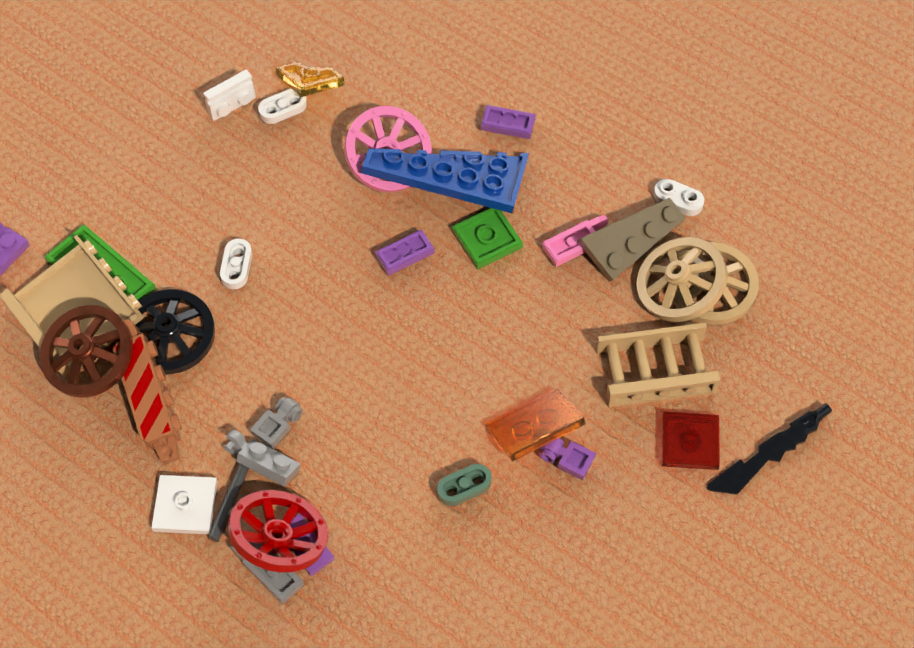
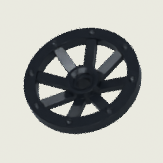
[135,289,215,375]

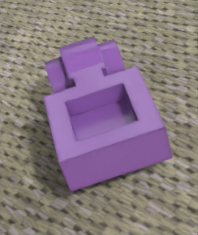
[539,435,596,481]

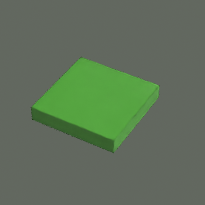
[452,208,523,270]

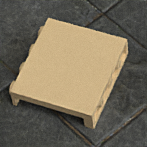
[0,235,145,379]

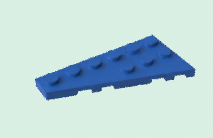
[361,149,529,213]

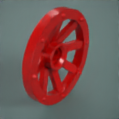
[228,490,328,573]

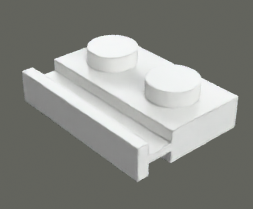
[203,69,256,121]

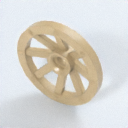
[636,237,728,322]
[667,242,759,325]

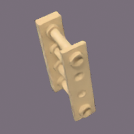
[596,322,720,407]

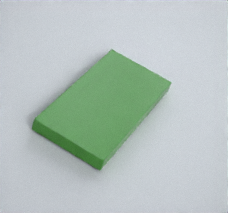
[44,224,156,301]

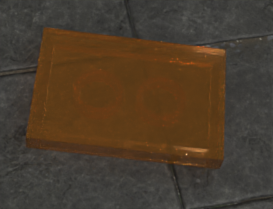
[485,388,586,462]

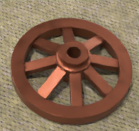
[40,305,133,398]

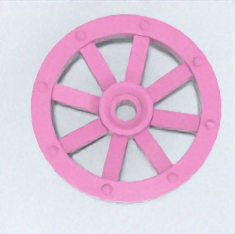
[344,106,432,193]

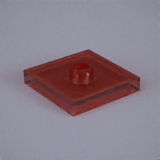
[662,411,720,470]

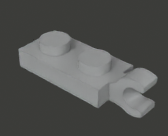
[224,430,301,487]

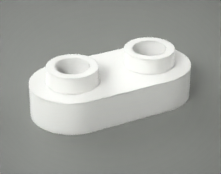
[258,88,307,124]
[654,179,704,216]
[220,239,252,289]

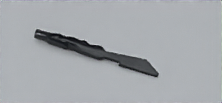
[707,403,832,495]

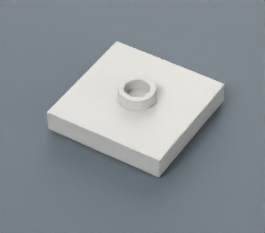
[152,475,218,535]

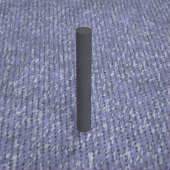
[208,463,249,542]

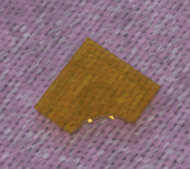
[276,62,344,97]

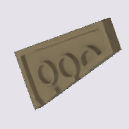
[577,198,686,282]

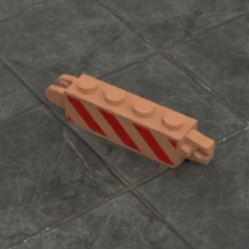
[113,319,182,465]

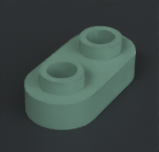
[437,464,492,506]

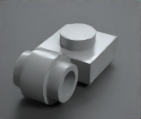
[250,397,303,449]

